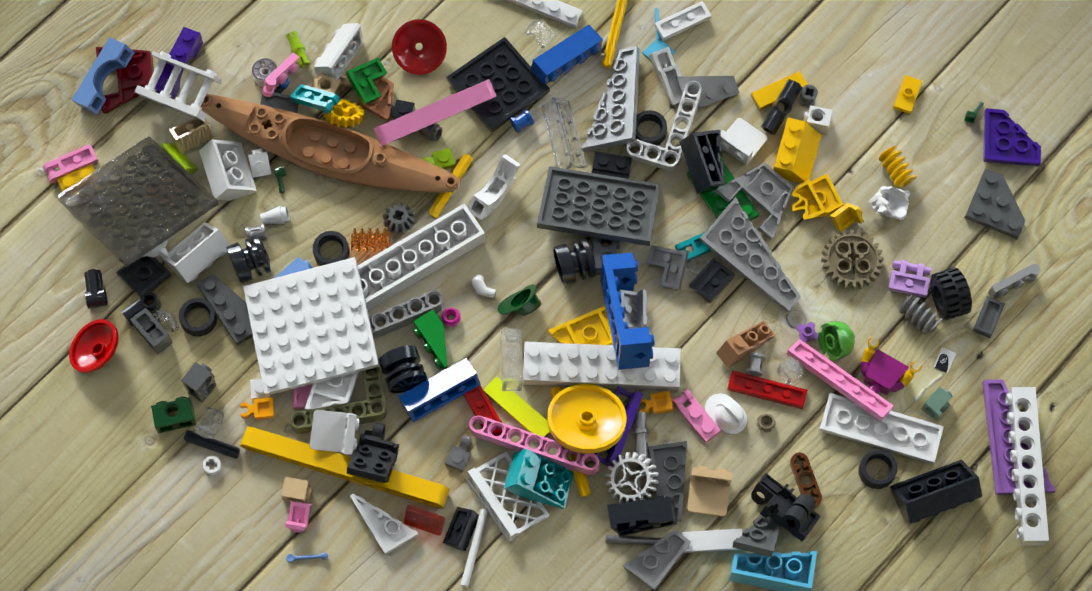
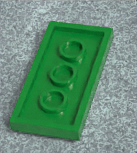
[687,157,759,221]

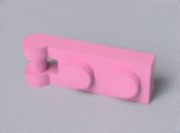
[262,53,299,97]
[43,144,99,184]
[672,389,721,443]

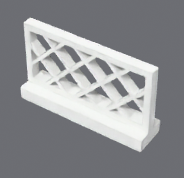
[465,452,550,543]

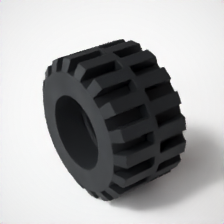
[930,267,972,320]

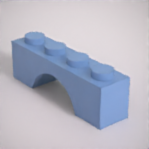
[72,37,135,115]

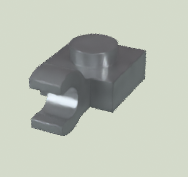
[444,434,472,472]

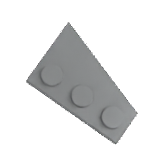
[675,76,740,112]

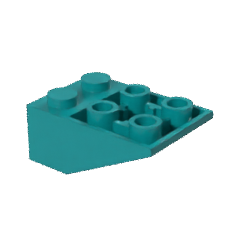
[504,448,574,509]

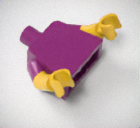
[861,336,922,395]

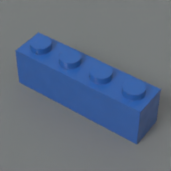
[531,25,603,85]
[398,359,481,422]

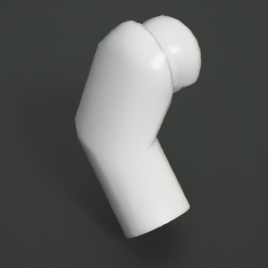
[472,275,496,299]

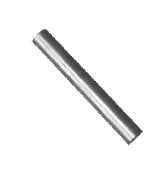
[605,535,661,546]

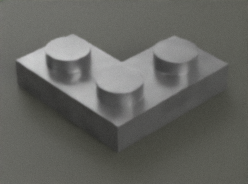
[647,245,689,290]

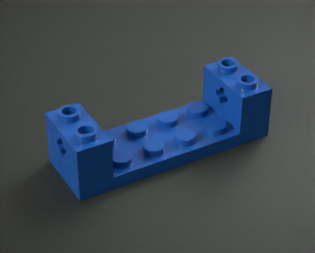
[600,253,655,370]

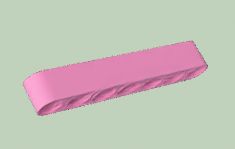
[374,79,497,146]
[469,416,599,475]

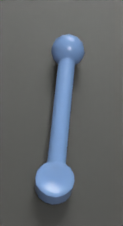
[286,552,328,563]

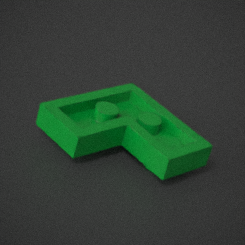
[346,58,387,105]

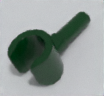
[964,102,984,123]
[274,166,286,193]

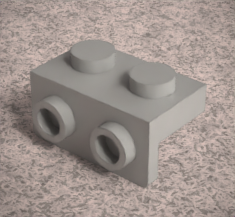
[617,289,648,329]

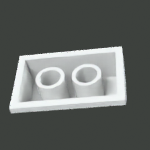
[314,23,363,80]
[199,139,257,201]
[162,222,230,283]

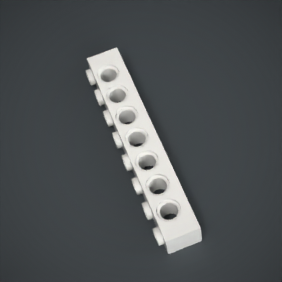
[1005,387,1049,546]

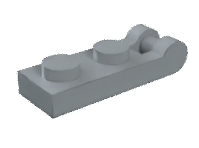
[988,264,1040,298]

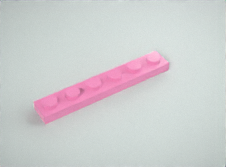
[787,339,893,422]

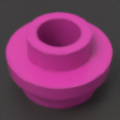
[441,308,461,327]

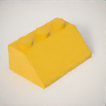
[773,117,822,184]

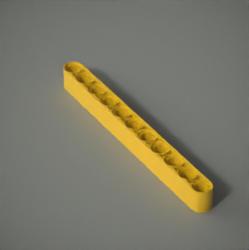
[240,426,450,508]

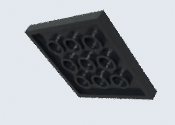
[446,37,550,133]

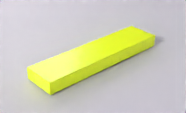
[484,376,550,437]

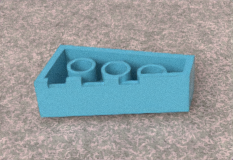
[729,551,817,591]

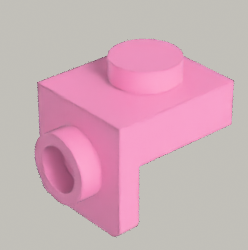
[285,500,312,532]

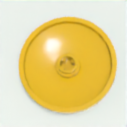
[547,384,627,454]

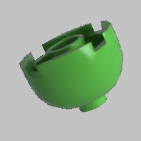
[818,321,855,361]

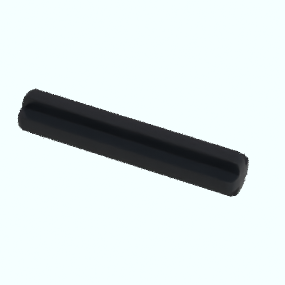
[184,430,240,459]

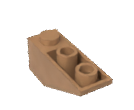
[716,321,775,368]

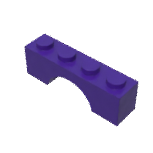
[155,27,203,99]

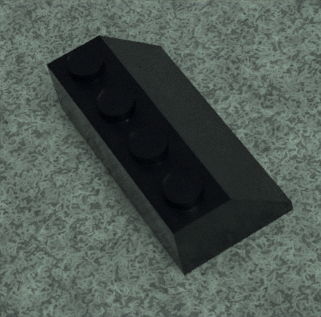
[890,459,982,524]

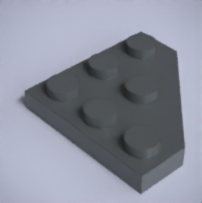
[964,168,1025,239]

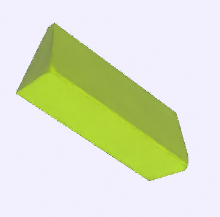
[162,143,198,177]

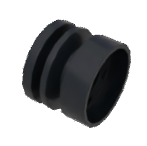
[226,235,271,284]
[553,239,596,285]
[378,345,427,393]

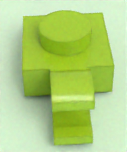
[422,148,455,170]

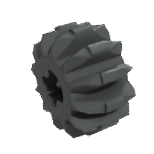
[383,202,415,235]

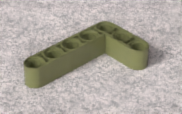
[290,367,387,434]

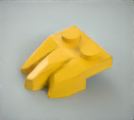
[791,173,844,220]

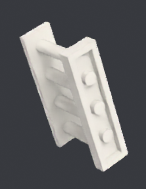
[135,51,222,121]

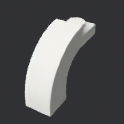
[468,154,521,220]

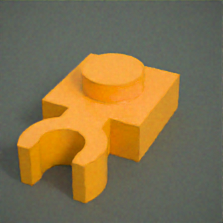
[639,391,674,415]
[240,397,275,420]

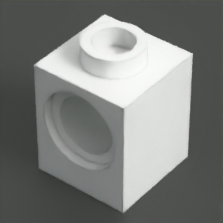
[803,105,832,134]

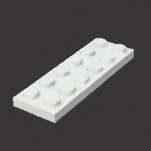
[819,393,944,464]

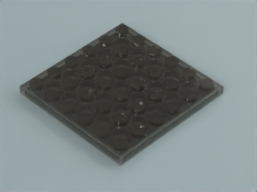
[57,136,219,267]

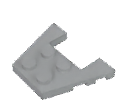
[715,162,793,240]

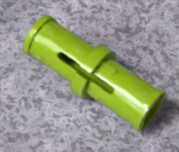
[286,31,310,68]

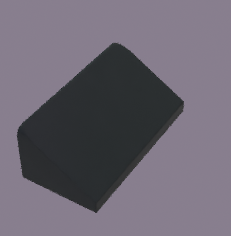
[443,507,479,551]

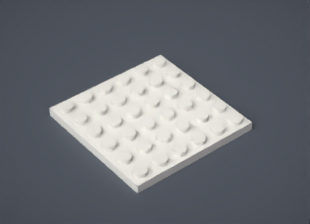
[243,257,380,396]

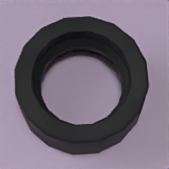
[635,110,667,146]
[313,231,349,266]
[179,298,217,337]
[858,449,897,489]

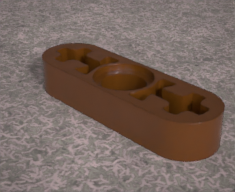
[790,452,822,508]

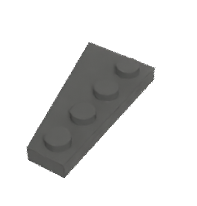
[197,274,253,345]
[648,441,687,522]

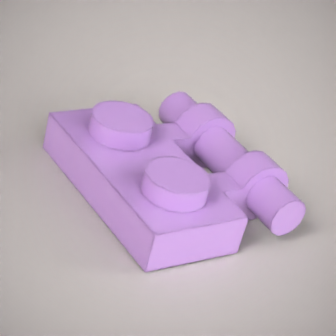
[888,260,931,298]

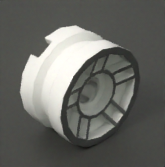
[252,58,277,87]

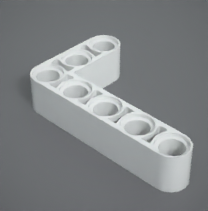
[626,81,702,171]

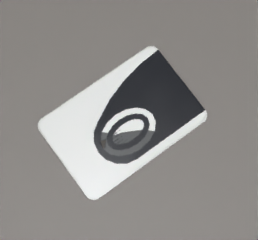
[934,348,956,373]

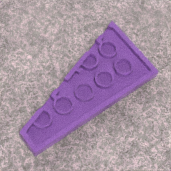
[982,379,1056,495]

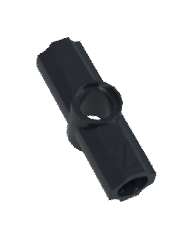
[760,79,803,135]

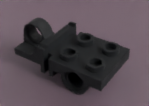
[346,422,399,483]
[751,473,821,542]

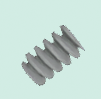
[899,294,943,334]

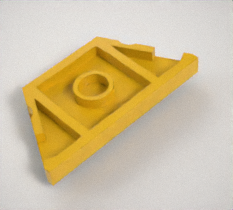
[548,306,613,345]

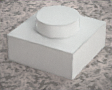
[250,379,271,401]

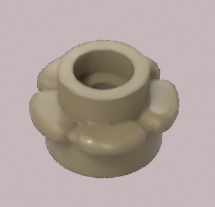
[757,414,776,432]

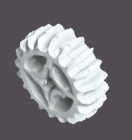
[606,452,659,503]

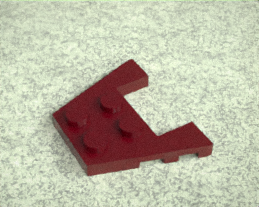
[96,47,154,114]

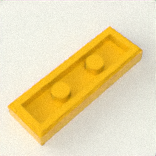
[751,71,808,111]

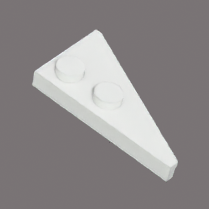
[350,494,419,555]

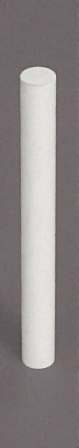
[460,509,488,588]

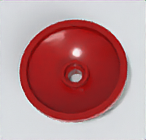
[392,19,447,75]
[69,319,119,373]

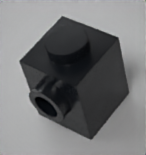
[390,100,416,120]

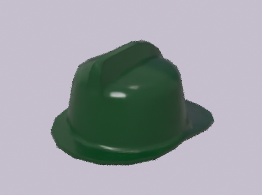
[498,284,542,316]

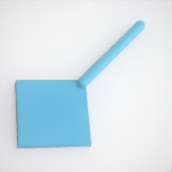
[642,8,675,60]

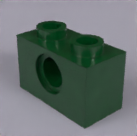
[151,397,197,434]

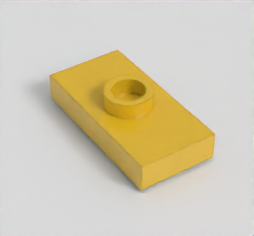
[893,75,922,114]

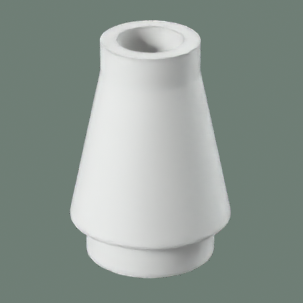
[260,206,290,224]

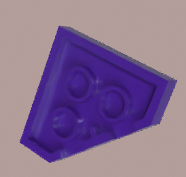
[983,108,1041,167]

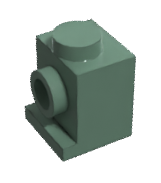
[921,386,953,421]

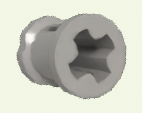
[245,224,267,243]
[745,352,766,377]

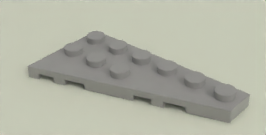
[581,46,640,152]
[699,197,801,313]

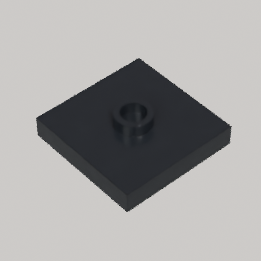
[116,255,171,297]

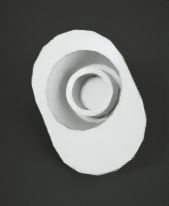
[705,393,747,434]

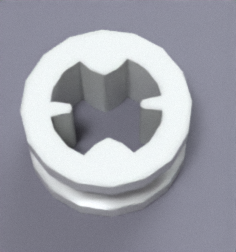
[203,456,221,475]

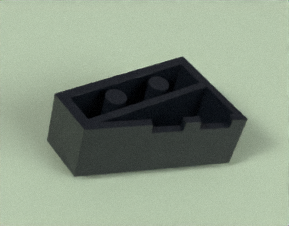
[679,130,725,194]
[607,495,678,536]

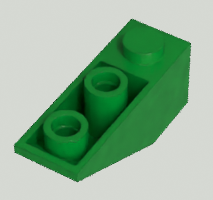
[413,310,448,371]

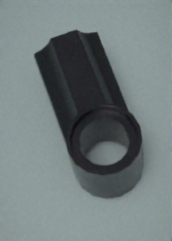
[84,269,108,309]
[122,291,161,326]

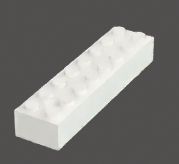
[358,203,485,310]
[523,342,681,391]

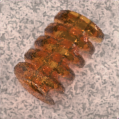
[351,228,390,252]

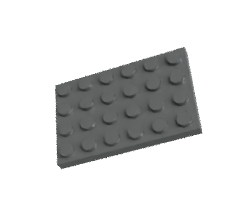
[537,166,660,246]

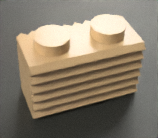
[169,118,214,154]

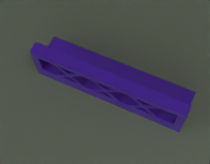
[593,387,643,466]

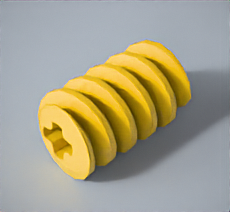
[878,146,917,188]

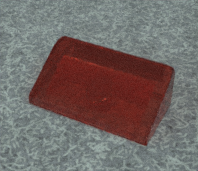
[404,505,446,536]

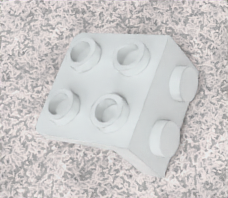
[719,118,767,166]
[310,410,359,455]

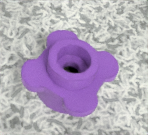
[797,322,818,342]

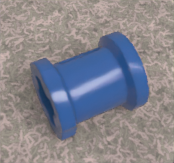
[510,110,534,133]

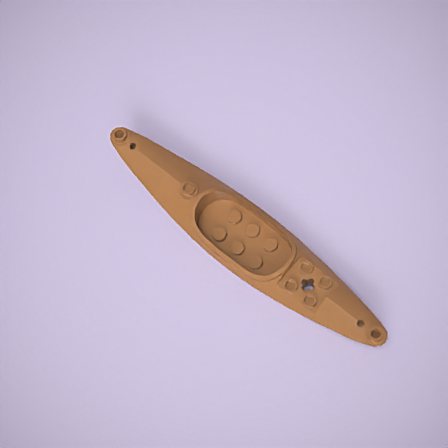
[201,94,460,193]

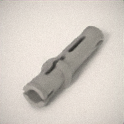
[633,412,650,471]

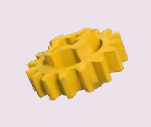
[323,99,364,128]

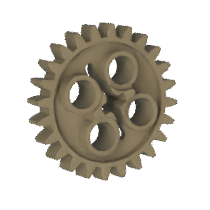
[821,229,884,290]

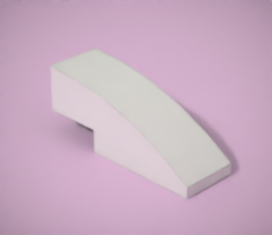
[649,47,682,105]

